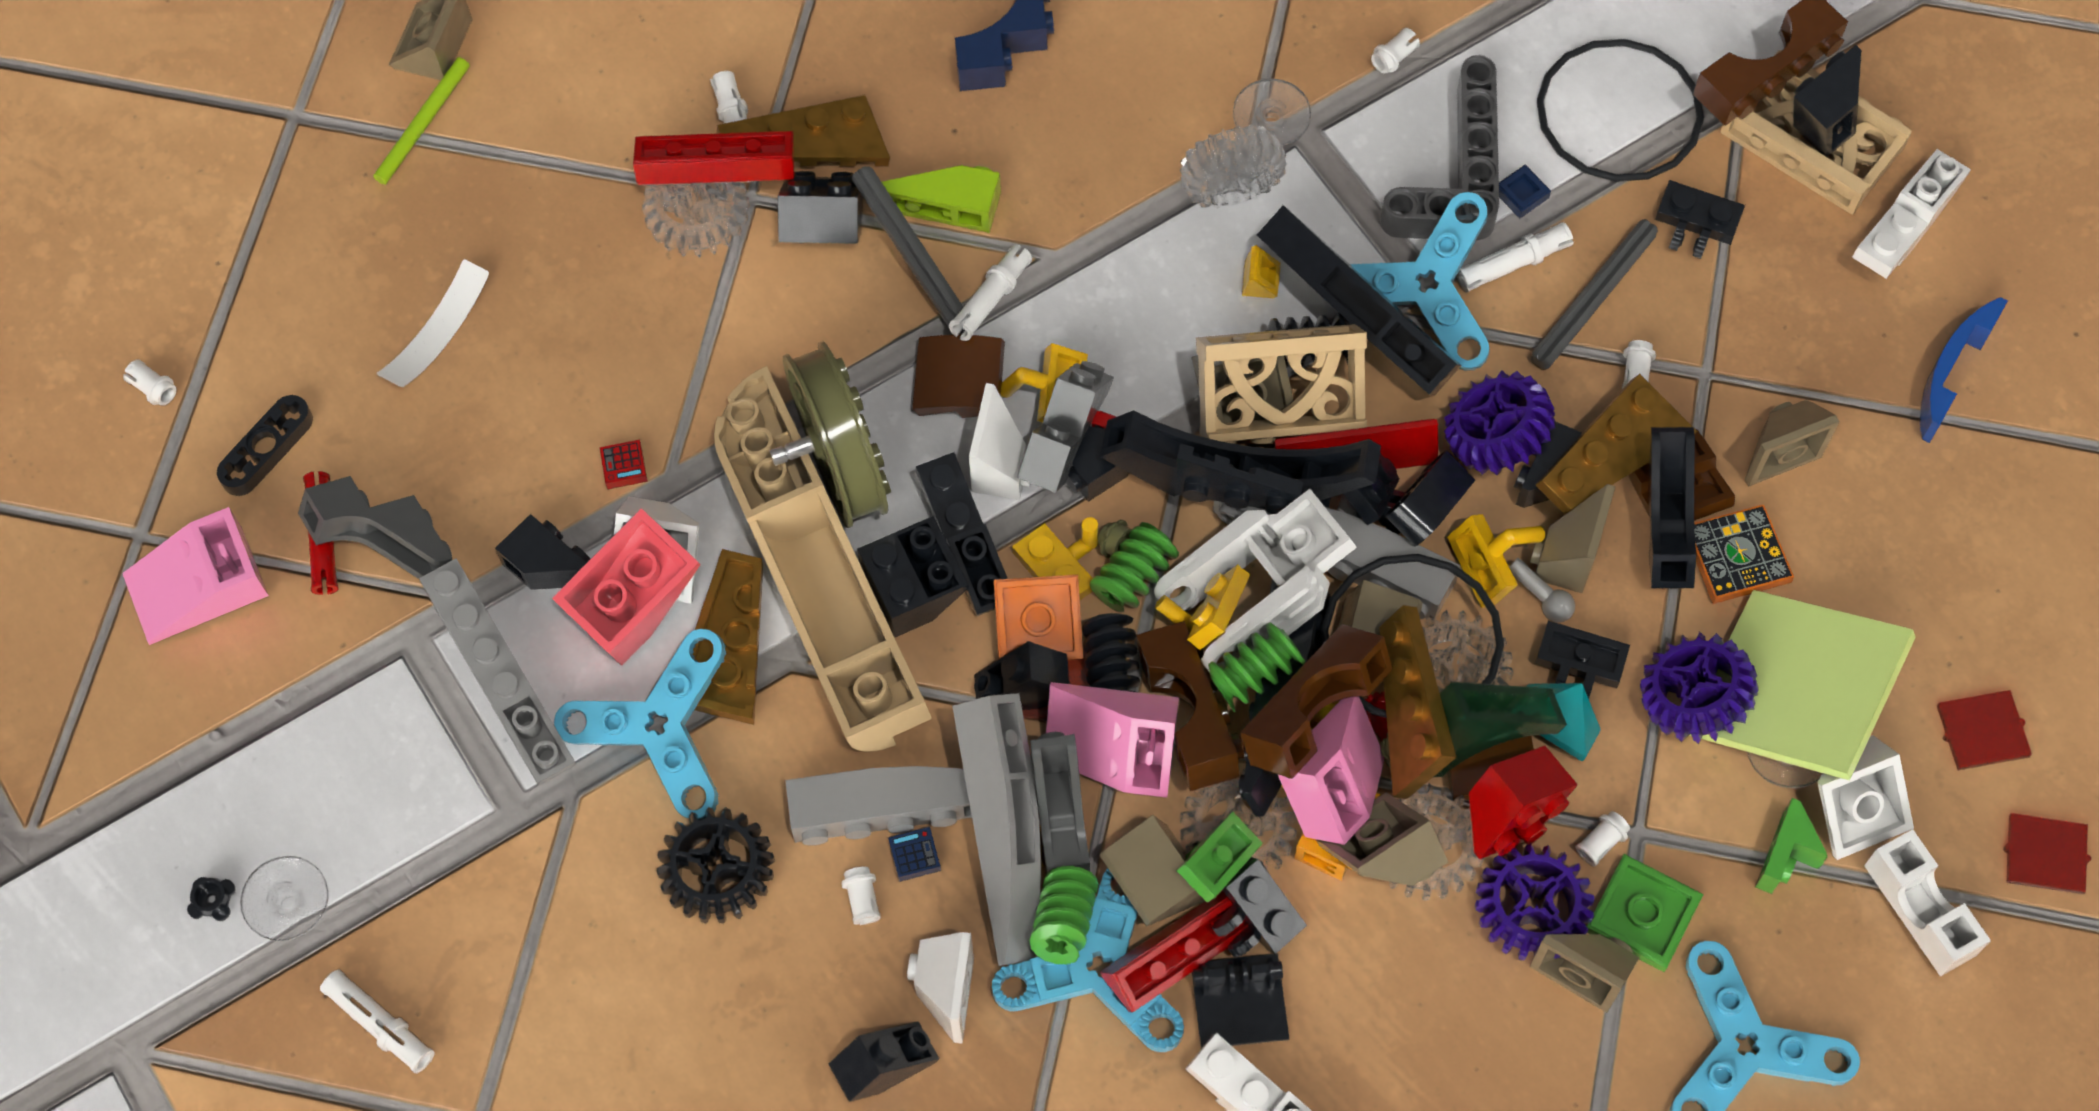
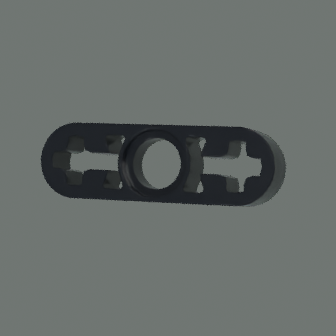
[217,395,313,496]

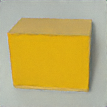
[1242,245,1281,298]

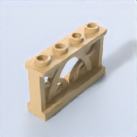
[1720,50,1912,215]
[1196,324,1367,444]

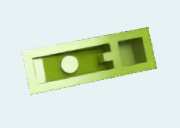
[882,165,1001,233]

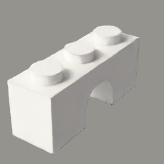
[1864,829,1991,977]

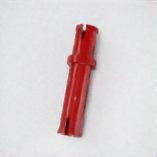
[303,471,338,595]

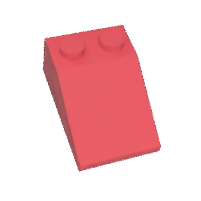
[552,508,701,666]

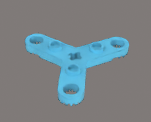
[1350,192,1490,371]
[554,629,726,820]
[992,868,1184,1052]
[1670,941,1860,1111]

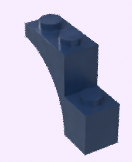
[955,0,1054,91]

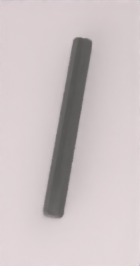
[852,166,965,335]
[1531,219,1658,370]

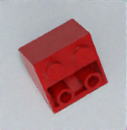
[1469,746,1578,860]

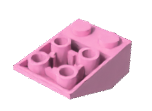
[122,507,268,645]
[1046,682,1179,798]
[1277,696,1385,845]

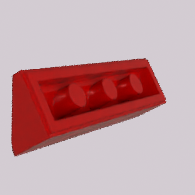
[633,131,795,185]
[1274,419,1438,469]
[1100,890,1249,1013]

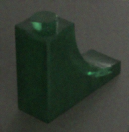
[1434,682,1567,777]

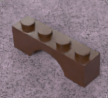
[1693,0,1848,126]
[1136,621,1244,791]
[1240,624,1393,779]

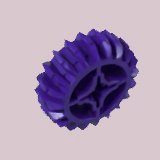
[1444,370,1556,475]
[1640,631,1759,744]
[1475,843,1595,961]

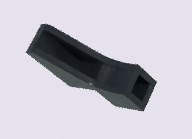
[1648,427,1696,588]

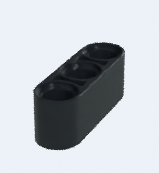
[1386,450,1475,547]

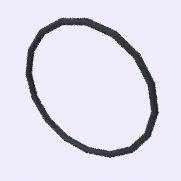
[1537,39,1704,182]
[1320,554,1504,719]

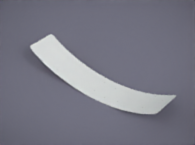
[377,260,489,387]

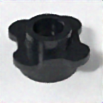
[187,877,236,922]

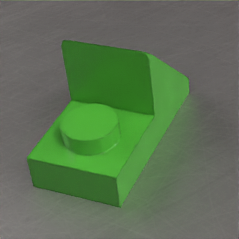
[1755,798,1828,894]
[1176,812,1263,903]

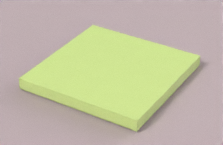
[1689,590,1916,781]

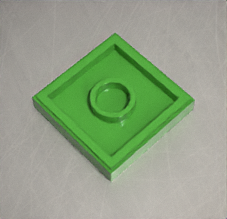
[1587,854,1704,972]

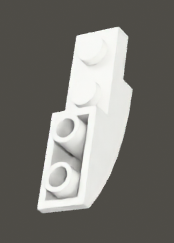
[1852,149,1971,279]
[1185,1033,1312,1111]

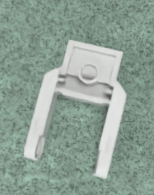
[1154,488,1357,673]

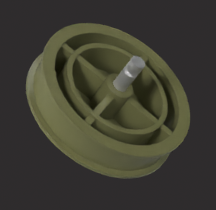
[769,341,891,528]

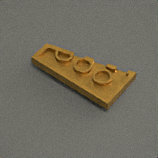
[716,95,890,166]
[1536,374,1698,514]
[693,549,764,725]
[1379,605,1456,799]

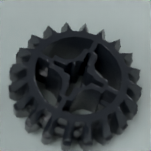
[657,807,775,924]

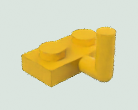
[1001,343,1088,423]
[1447,514,1545,608]
[1012,517,1098,600]
[1154,564,1250,650]

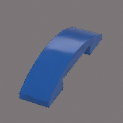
[1920,297,2008,443]

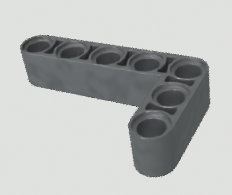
[1380,55,1499,240]

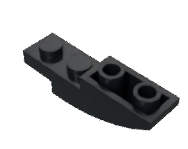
[915,452,1008,616]

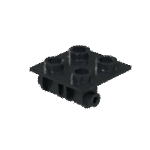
[1192,954,1289,1049]

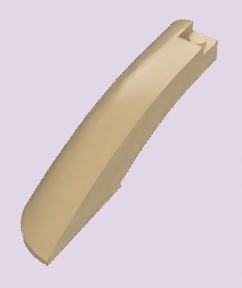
[714,366,932,752]

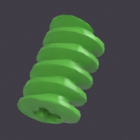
[1090,522,1179,612]
[1208,622,1306,712]
[1029,866,1099,964]

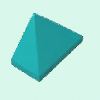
[1509,683,1601,762]

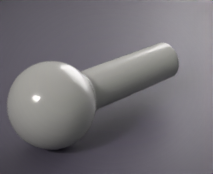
[1509,558,1575,623]

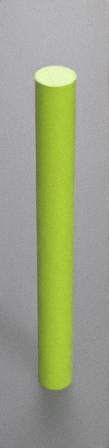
[373,57,470,185]

